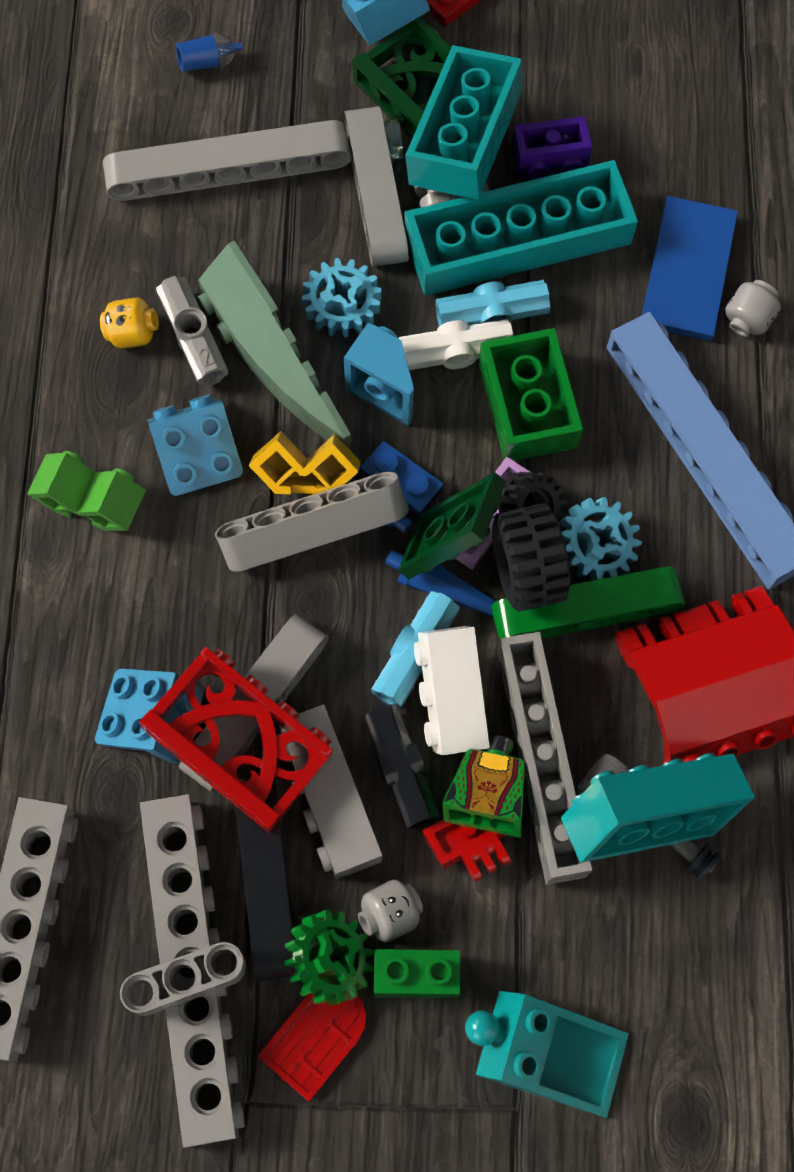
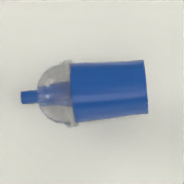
[176,32,243,72]

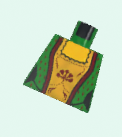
[443,735,525,838]

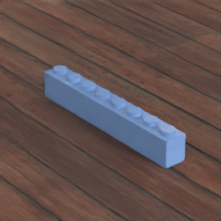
[606,311,794,591]

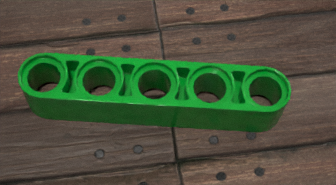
[491,566,686,641]

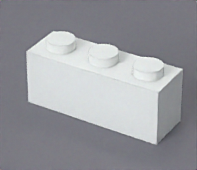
[414,626,490,755]

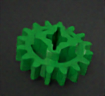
[284,910,374,1006]

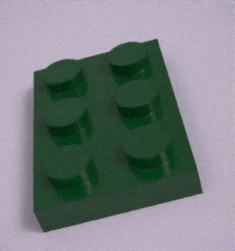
[397,472,506,579]

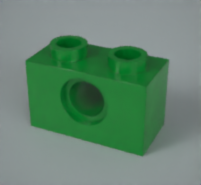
[374,949,460,998]

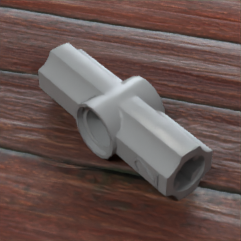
[156,275,228,386]

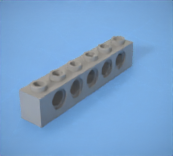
[497,632,592,885]
[0,797,78,1062]

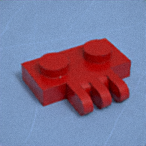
[423,819,511,882]

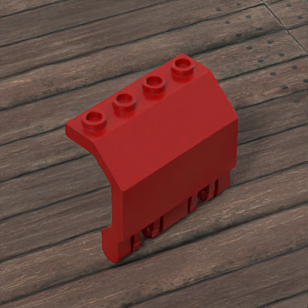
[615,586,794,764]

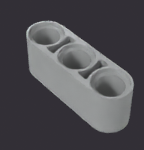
[120,942,246,1016]

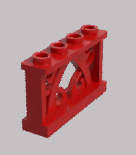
[139,647,333,833]

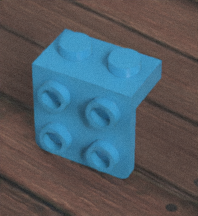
[147,395,243,496]
[95,669,205,764]

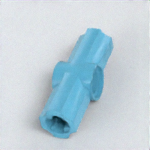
[435,280,550,327]
[371,591,460,709]

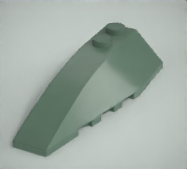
[197,241,352,450]

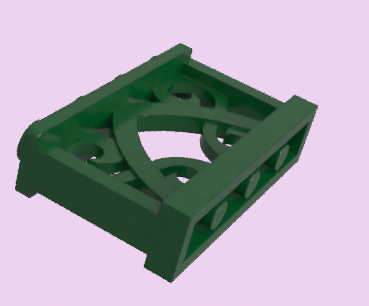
[352,17,452,139]

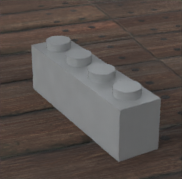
[276,704,382,880]

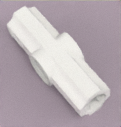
[399,319,513,370]

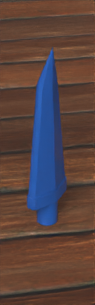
[385,550,494,617]

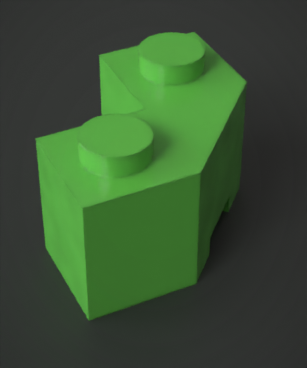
[27,451,146,531]

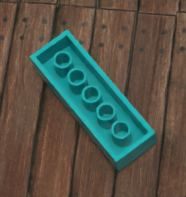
[404,160,638,296]

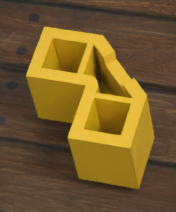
[249,431,361,495]

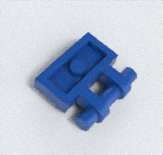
[346,441,443,534]

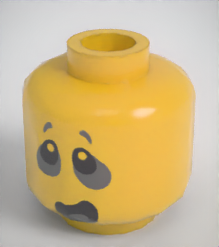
[100,297,159,349]

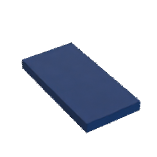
[642,196,738,342]

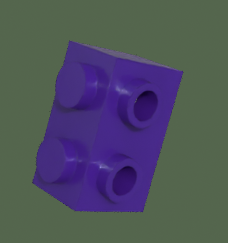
[511,116,592,180]

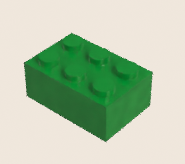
[478,328,583,461]

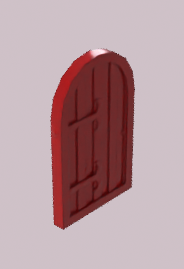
[257,993,366,1102]

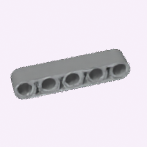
[344,106,409,267]
[215,472,409,571]
[179,614,329,792]

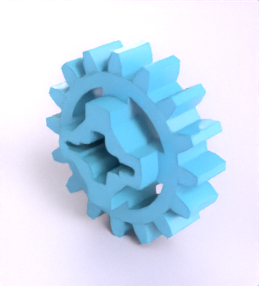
[301,258,381,338]
[559,497,642,581]

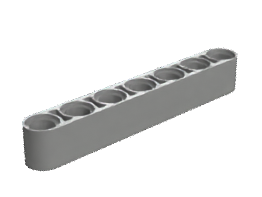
[103,120,352,201]

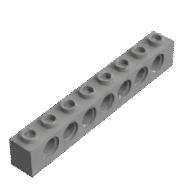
[140,794,245,1148]

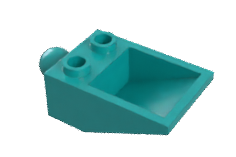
[465,991,629,1118]

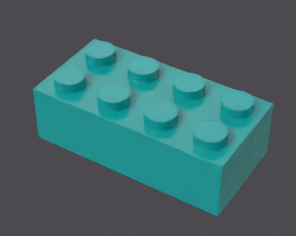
[405,45,523,200]
[561,753,755,863]

